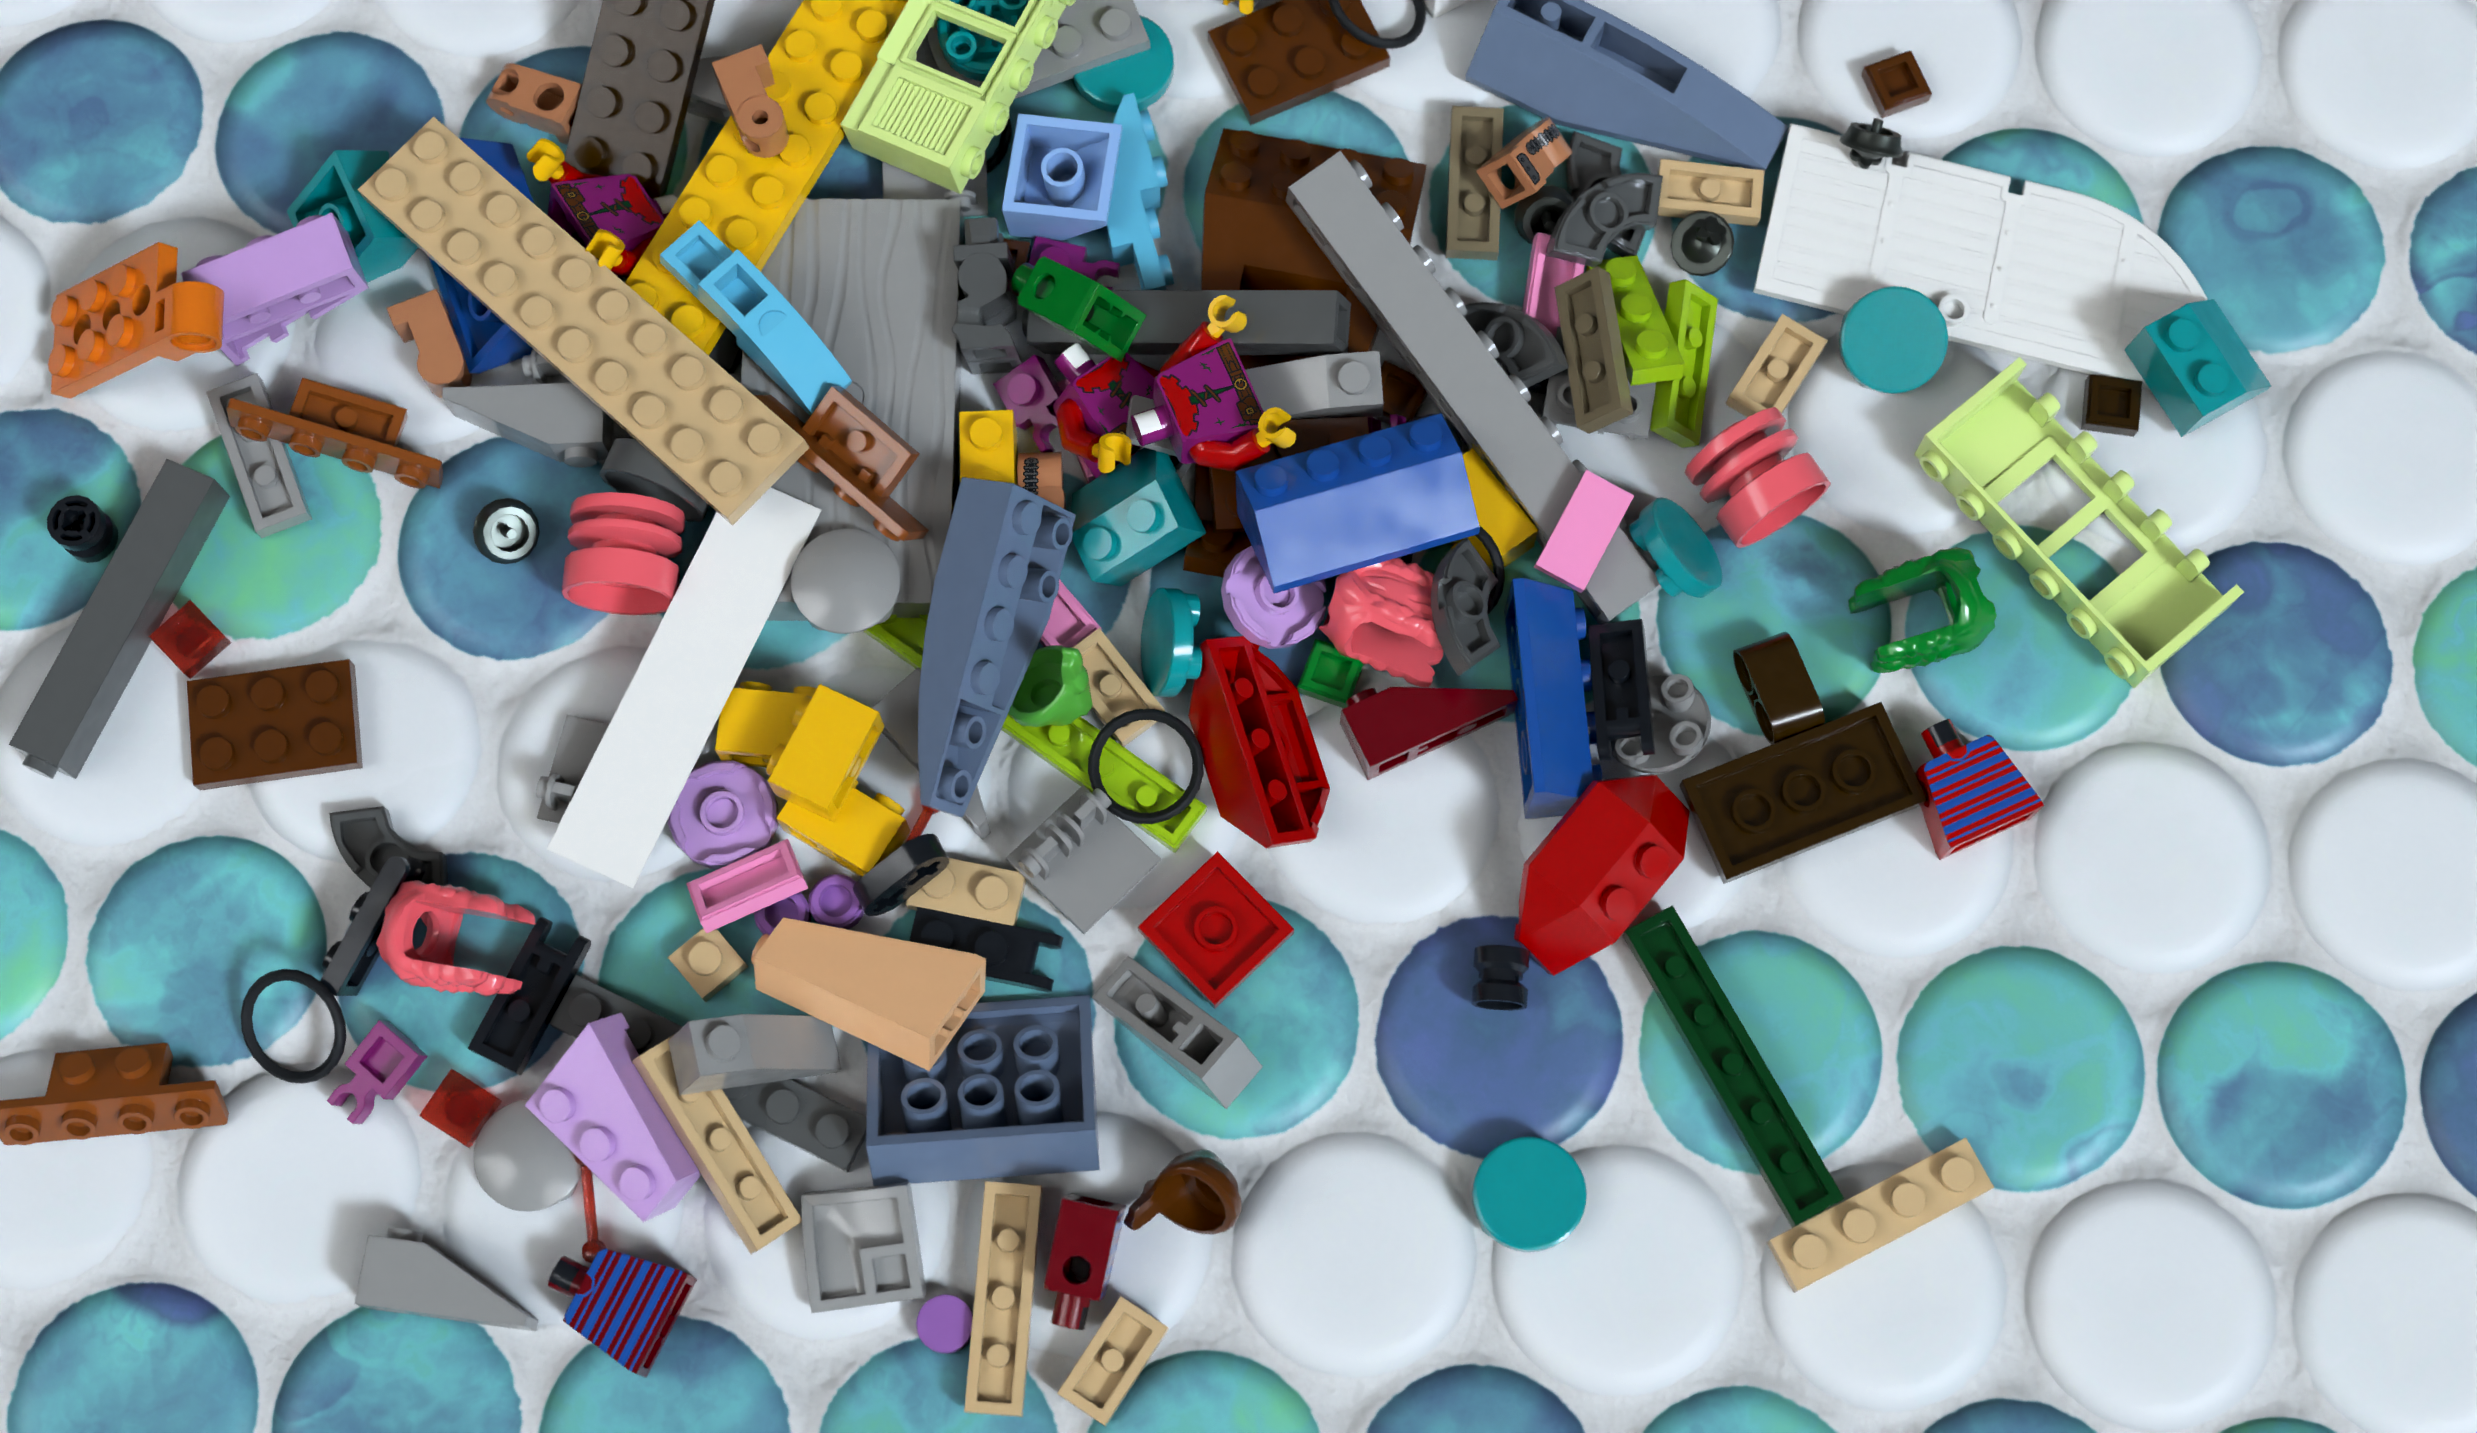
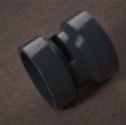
[47,495,118,563]
[1472,945,1530,1011]

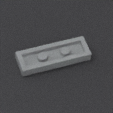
[206,373,312,538]

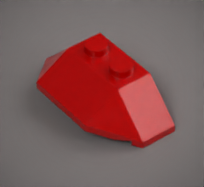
[1188,636,1330,849]
[1514,774,1690,976]

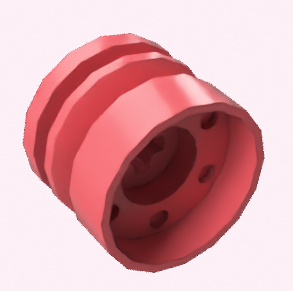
[1684,407,1831,548]
[562,492,685,615]

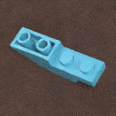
[1107,93,1174,290]
[660,220,852,416]

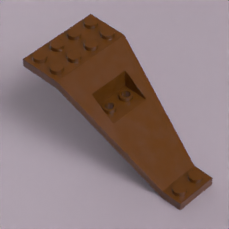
[1183,128,1427,578]

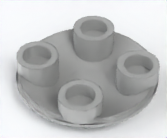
[791,529,901,634]
[1610,674,1711,773]
[473,1099,585,1212]

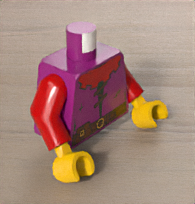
[526,138,677,279]
[1131,295,1296,471]
[1053,343,1159,479]

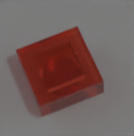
[149,600,232,679]
[419,1068,502,1148]

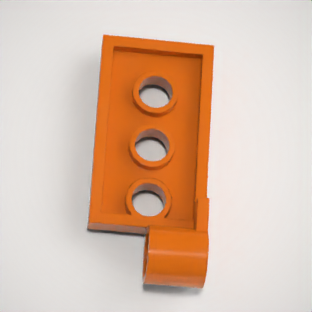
[48,242,224,399]

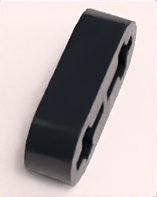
[853,834,949,916]

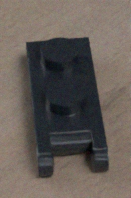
[1588,619,1655,761]
[320,856,425,996]
[909,907,1063,992]
[467,917,591,1076]

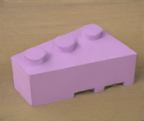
[181,213,369,366]
[525,1012,701,1222]

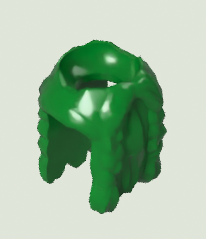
[1848,547,1997,673]

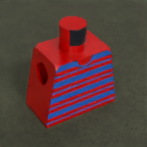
[1915,719,2044,860]

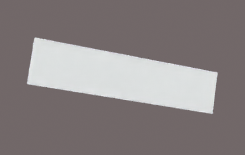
[547,487,822,888]

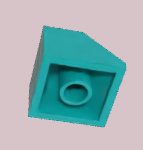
[286,150,419,283]
[2124,299,2271,437]
[1071,448,1206,587]

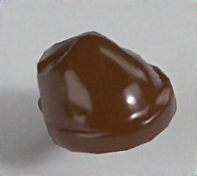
[1123,1150,1242,1234]

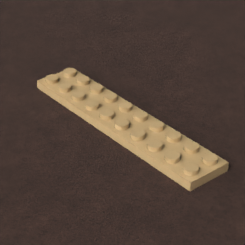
[358,116,809,526]

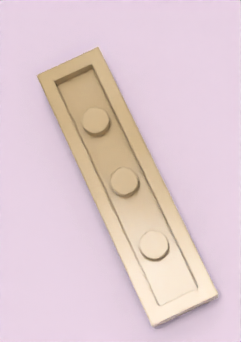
[632,1034,802,1254]
[1766,1138,1994,1293]
[964,1181,1043,1417]

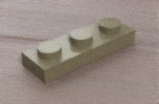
[1445,106,1504,260]
[1554,266,1633,434]

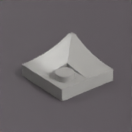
[801,1181,927,1313]

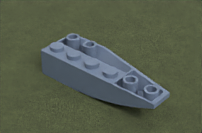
[1465,0,1788,173]
[918,477,1076,818]

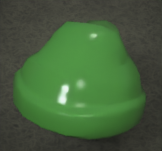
[1008,645,1093,727]

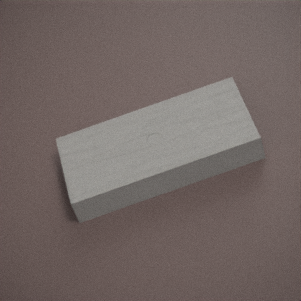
[741,198,965,621]

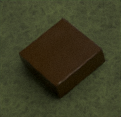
[2081,374,2142,437]

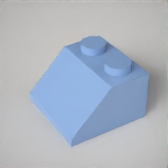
[1002,114,1123,241]

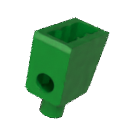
[1011,256,1147,362]

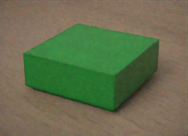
[1297,638,1364,708]

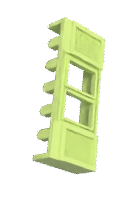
[840,0,1076,194]
[1914,357,2244,688]

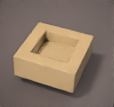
[667,928,748,1003]

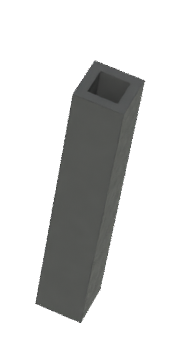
[1022,290,1351,356]
[9,459,230,779]

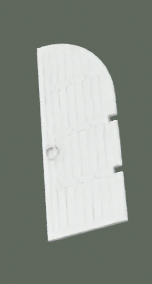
[1753,123,2208,389]

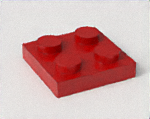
[1138,851,1294,1009]

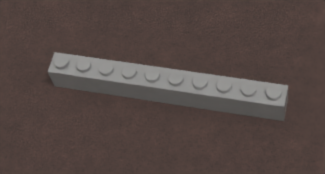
[1286,151,1659,624]

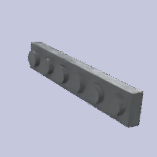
[549,975,866,1172]

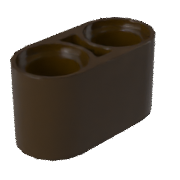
[1733,631,1825,744]

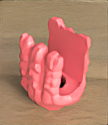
[1319,558,1443,687]
[376,880,536,997]

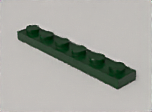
[1622,905,1845,1228]

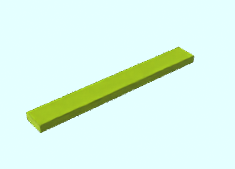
[863,614,1207,853]

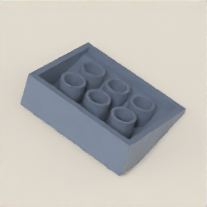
[866,995,1100,1186]

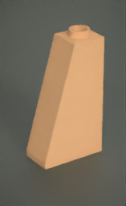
[751,917,986,1071]

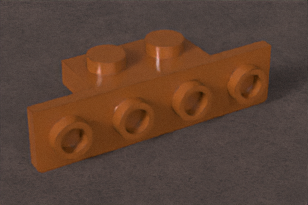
[226,378,443,489]
[754,386,929,542]
[0,1043,229,1145]

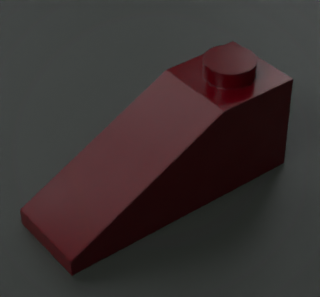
[1340,687,1518,780]

